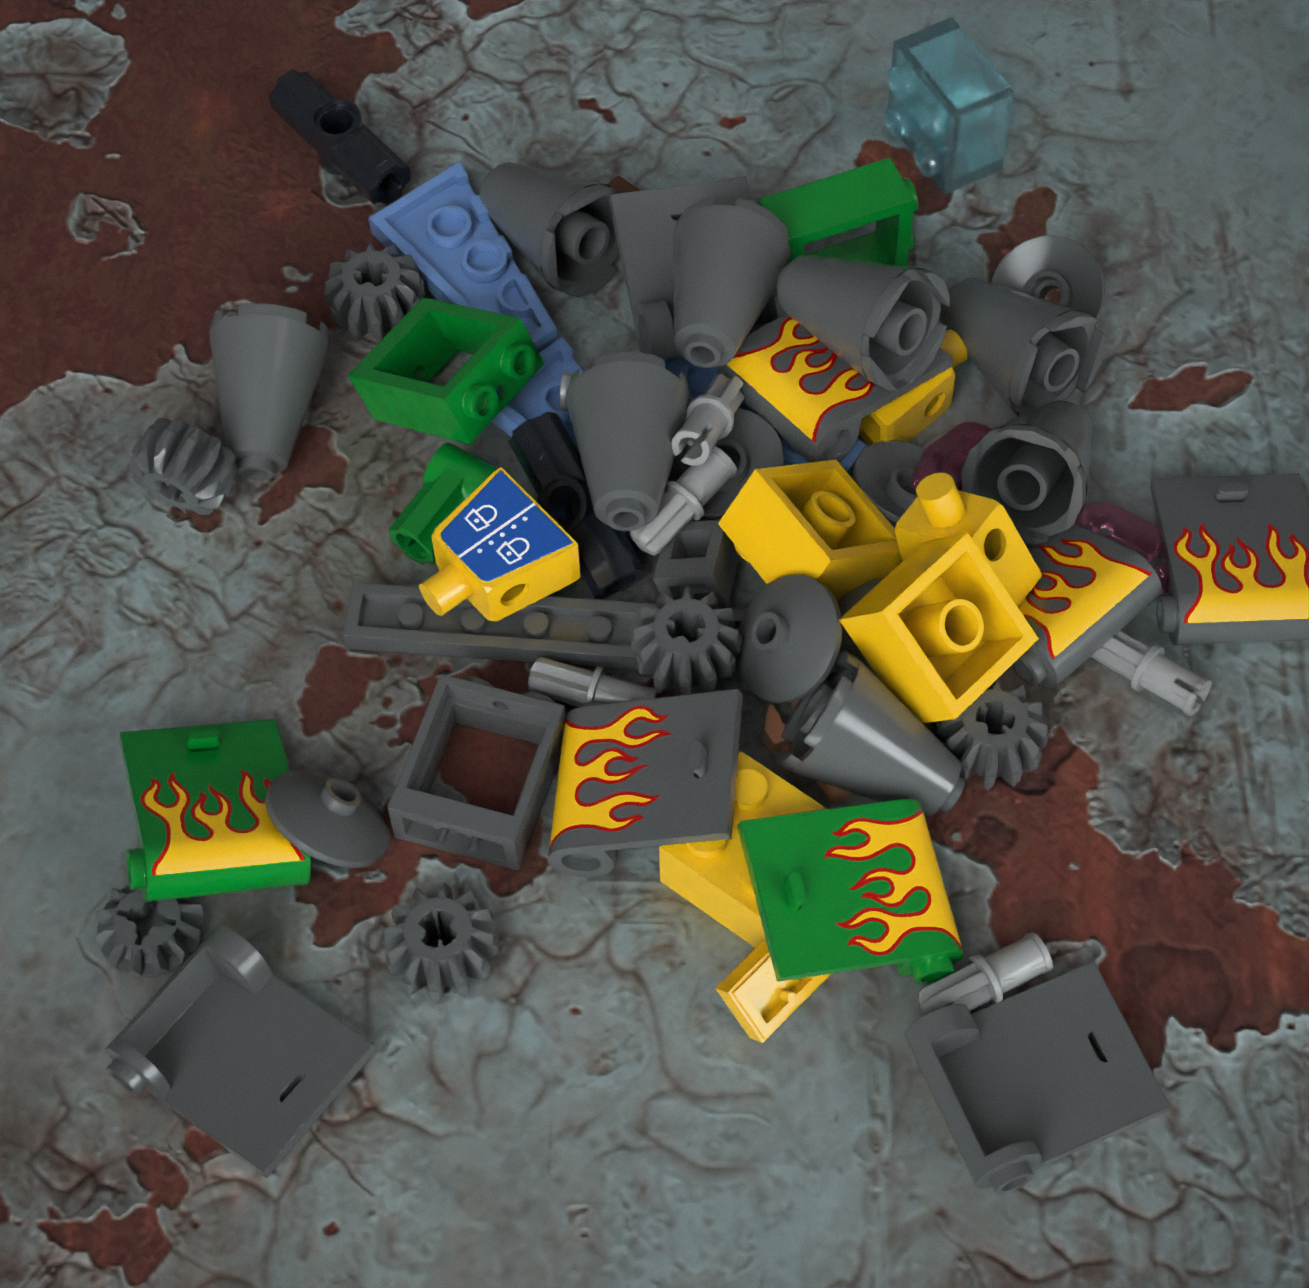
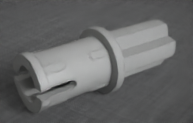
[671,374,745,466]
[630,446,737,556]
[1090,631,1212,716]
[528,657,658,707]
[917,932,1053,1015]

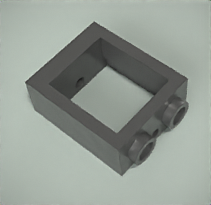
[388,674,566,871]

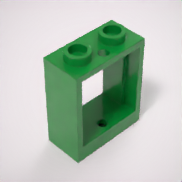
[758,157,918,266]
[348,297,545,445]

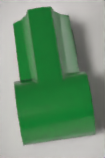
[389,442,499,565]

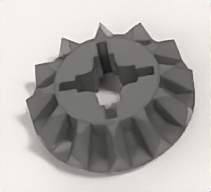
[95,885,205,977]

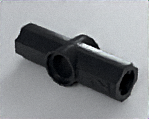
[269,69,411,206]
[508,412,645,599]

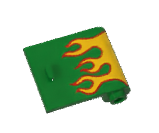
[119,719,311,902]
[737,799,964,984]

